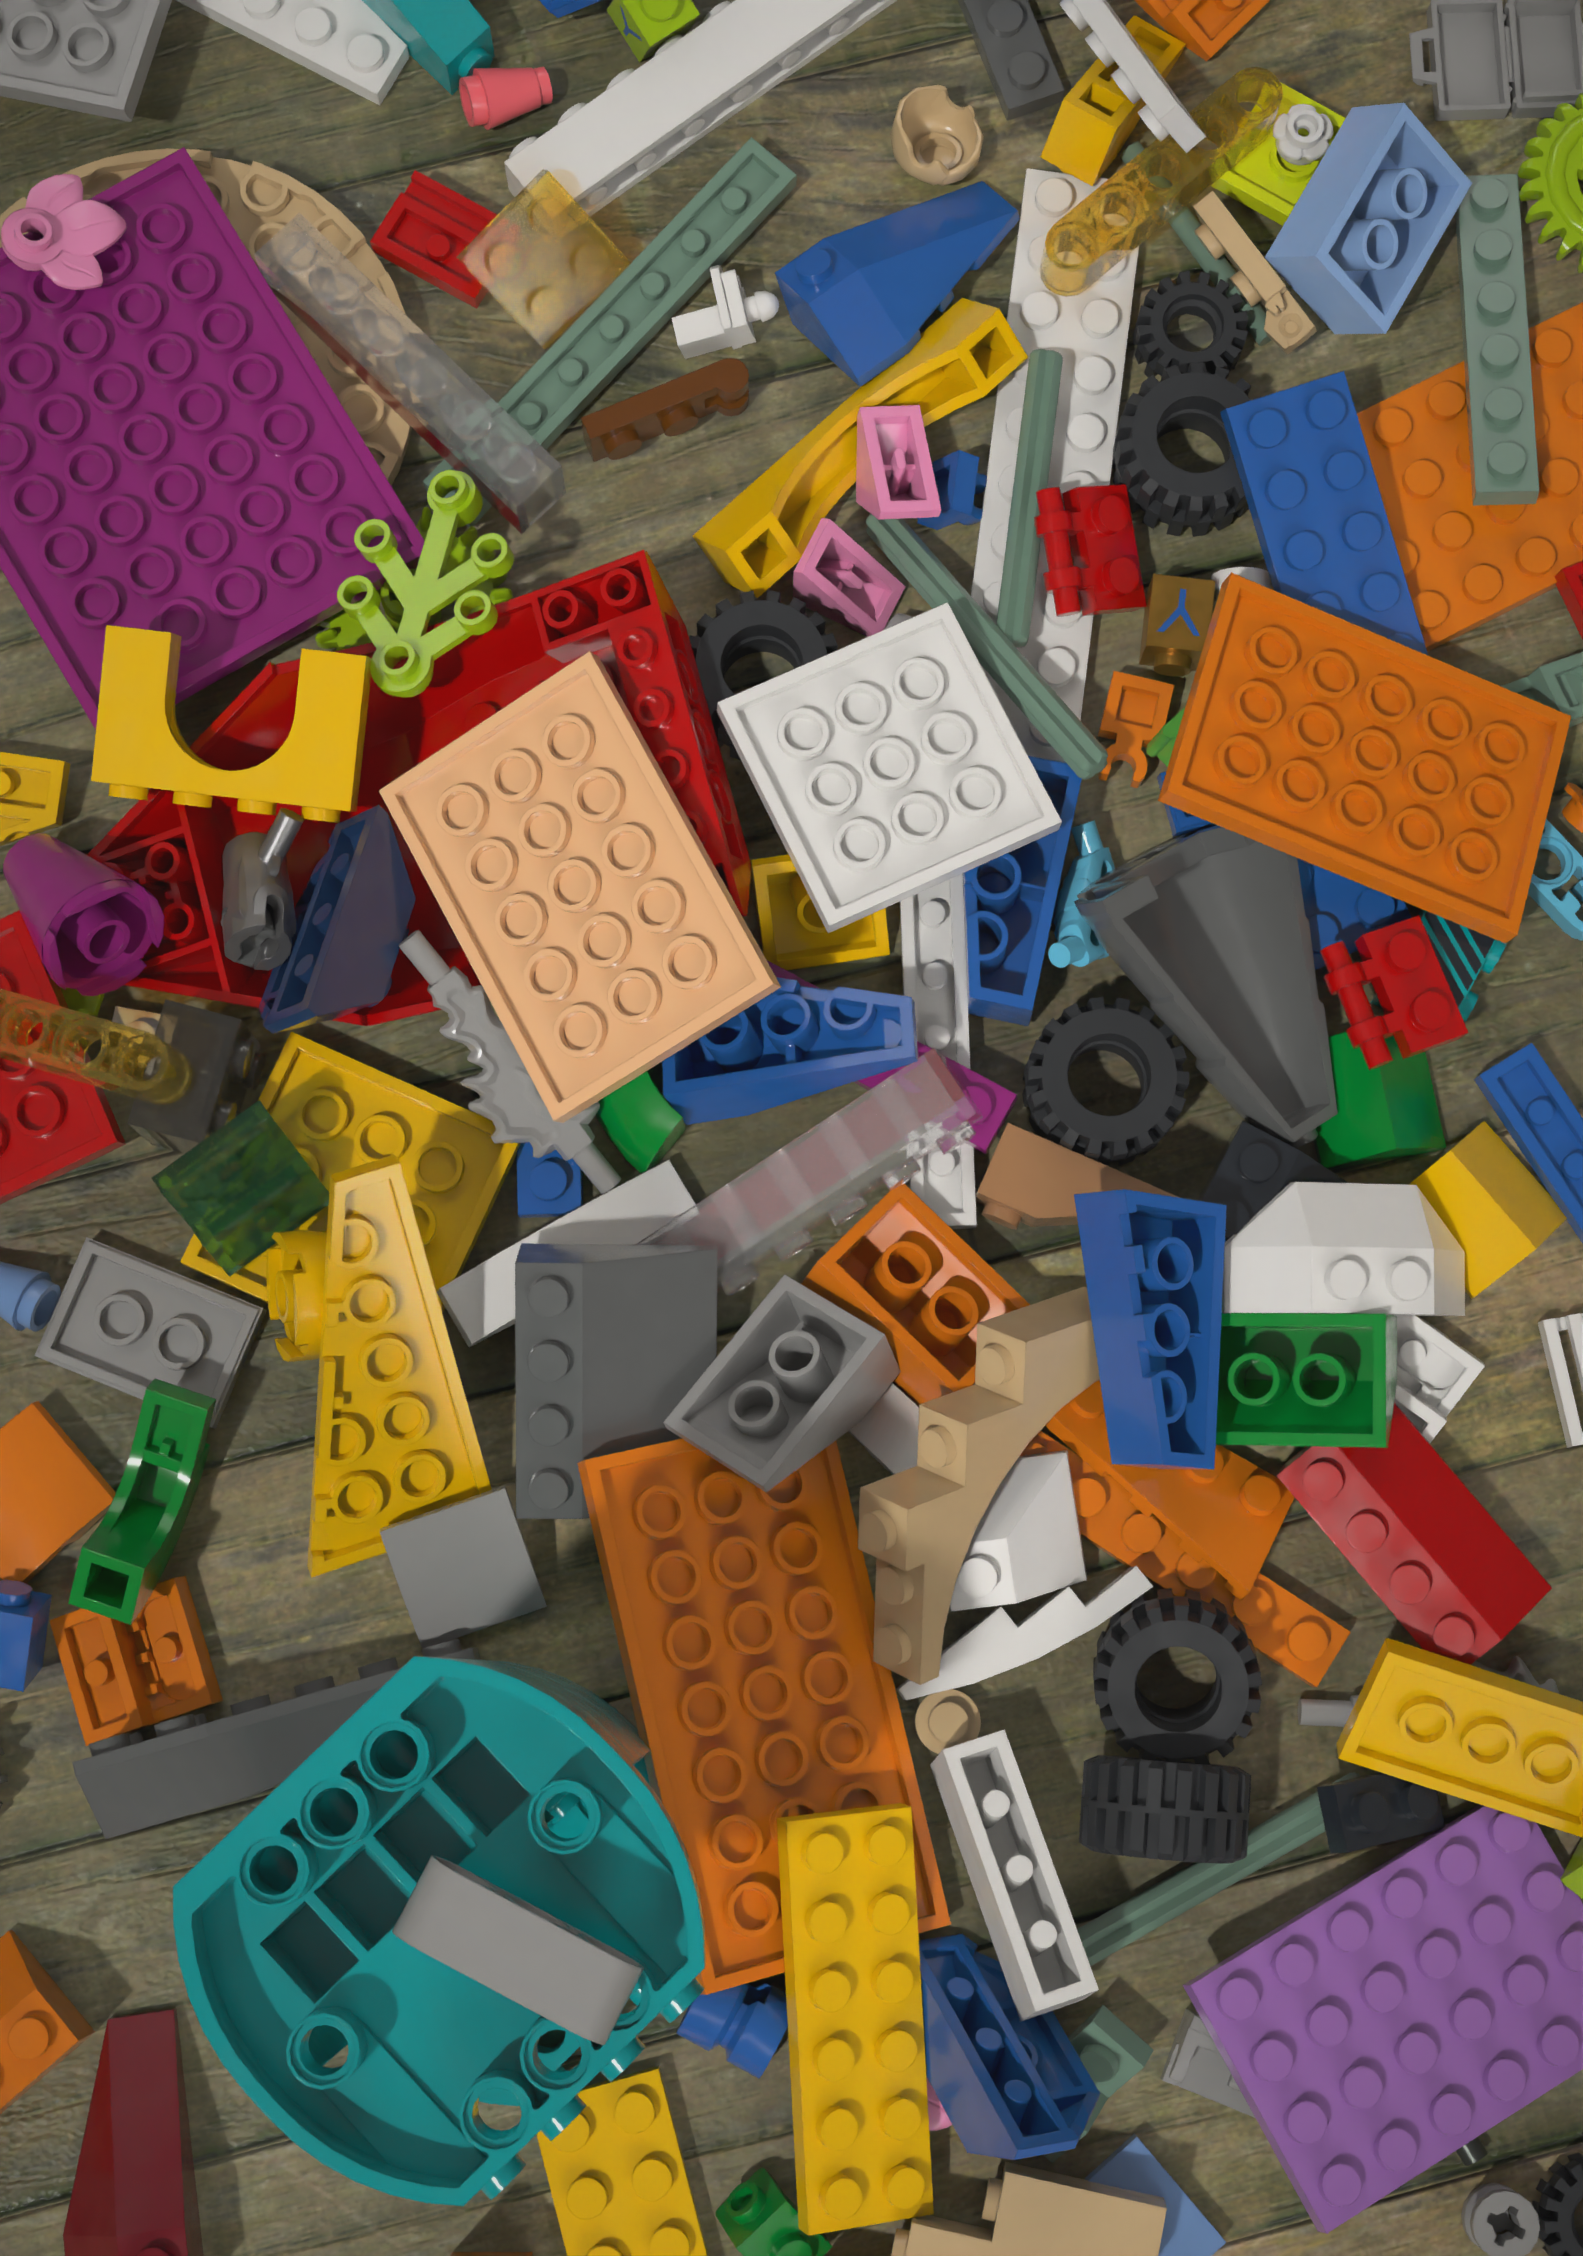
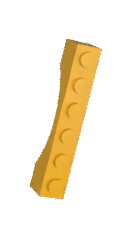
[693,298,1028,598]

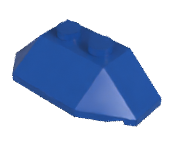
[919,1934,1100,2160]

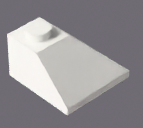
[950,1450,1087,1611]

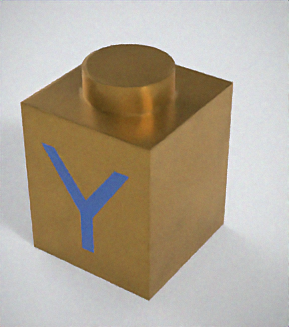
[1139,574,1215,676]

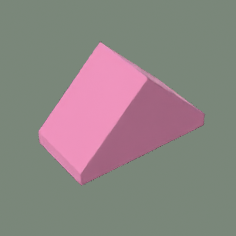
[856,405,941,520]
[793,518,906,637]

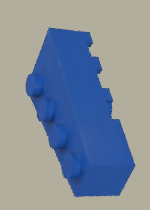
[963,756,1082,1026]
[1074,1189,1227,1470]

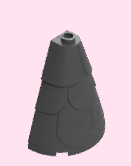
[1074,824,1338,1148]

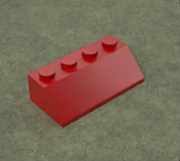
[1276,1402,1552,1665]

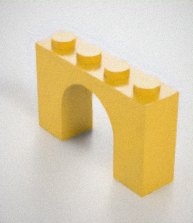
[91,625,371,823]

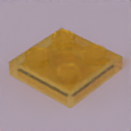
[456,169,631,350]

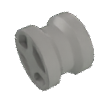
[1461,2183,1540,2256]

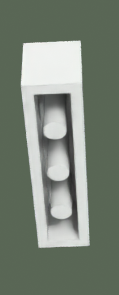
[930,1729,1099,2021]

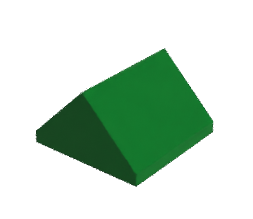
[1314,1032,1446,1170]

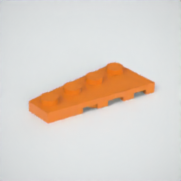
[1045,1380,1295,1601]

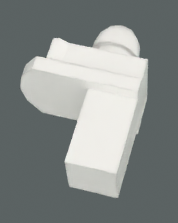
[672,265,779,359]

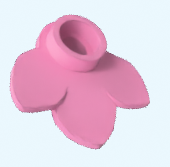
[1,174,127,290]

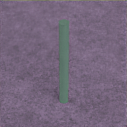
[1120,141,1271,346]

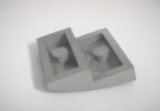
[380,1485,547,1649]

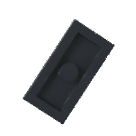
[1317,1772,1445,1854]

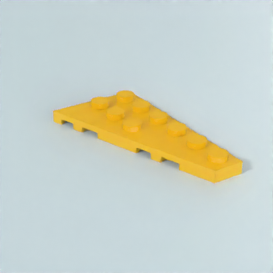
[307,1155,492,1578]

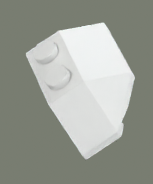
[1222,1182,1465,1316]

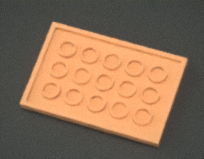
[379,651,781,1123]

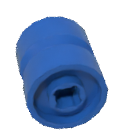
[676,1981,788,2078]

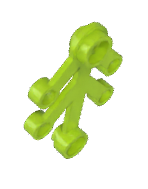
[337,470,514,698]

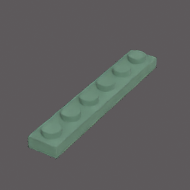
[1455,174,1539,506]

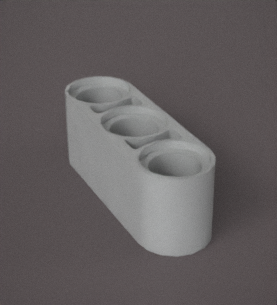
[392,1855,644,2045]

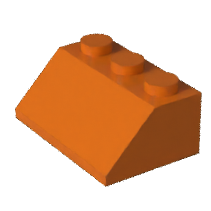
[801,1181,1030,1406]
[0,1930,95,2115]

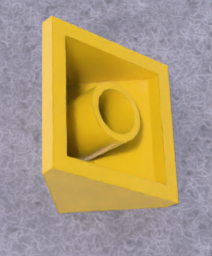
[751,854,890,971]
[1408,1121,1567,1299]

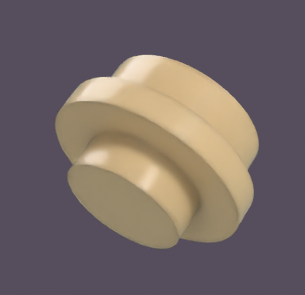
[915,1689,981,1754]

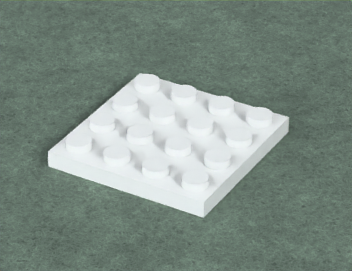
[717,602,1062,933]

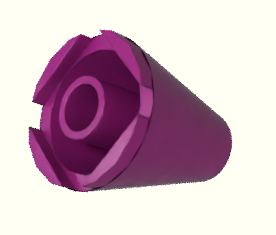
[3,833,164,996]

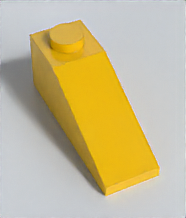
[1040,15,1186,187]

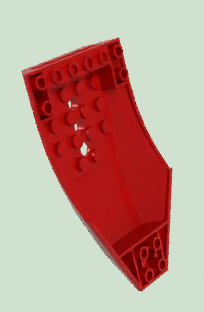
[87,550,751,1026]

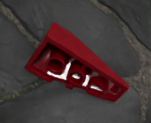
[63,2008,204,2256]

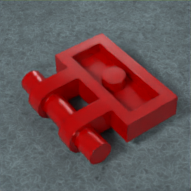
[1034,484,1147,617]
[1320,915,1469,1070]

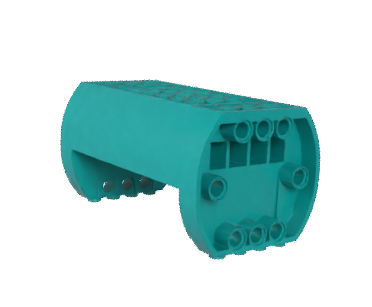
[173,1656,706,2206]

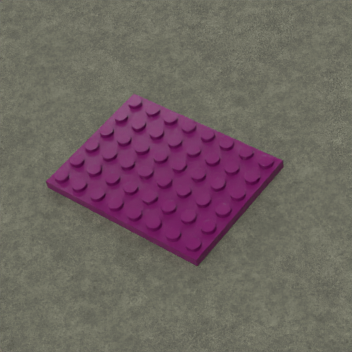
[0,147,425,730]

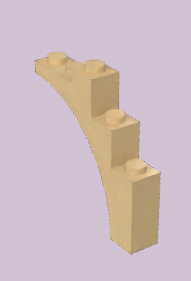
[858,1287,1100,1685]
[891,2162,1167,2256]

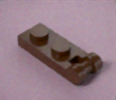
[581,358,749,462]

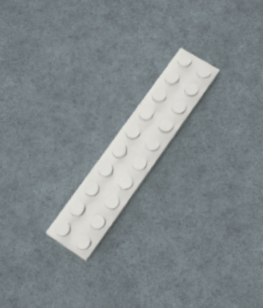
[971,168,1147,763]

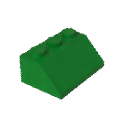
[1216,1313,1397,1448]

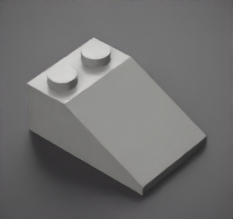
[663,1274,900,1492]

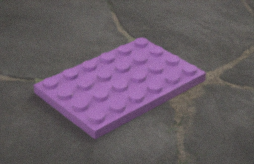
[1183,1804,1583,2234]

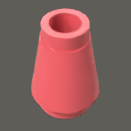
[459,67,553,130]

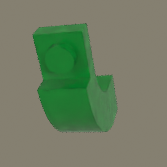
[68,1378,216,1625]

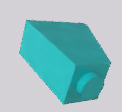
[362,0,495,95]

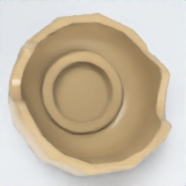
[891,85,984,186]

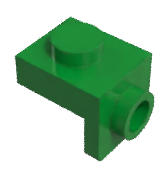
[715,2168,833,2256]

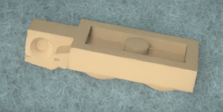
[1193,191,1317,354]

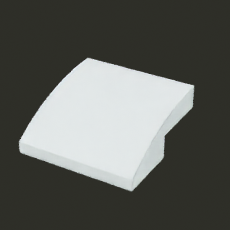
[1394,1315,1485,1443]

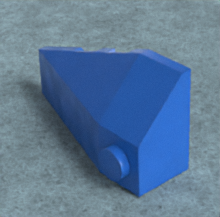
[775,181,1020,387]
[662,977,918,1125]

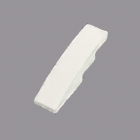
[437,1160,701,1347]
[896,1566,1153,1700]

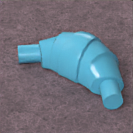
[1048,820,1115,968]

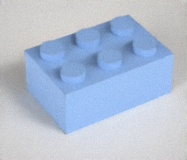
[1265,103,1472,334]

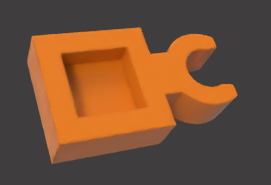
[1098,671,1174,788]

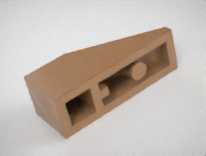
[975,1123,1180,1229]

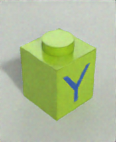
[607,0,700,63]

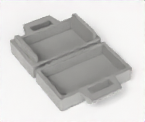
[1409,0,1583,121]

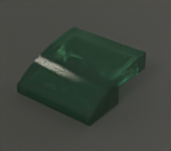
[152,1100,329,1276]

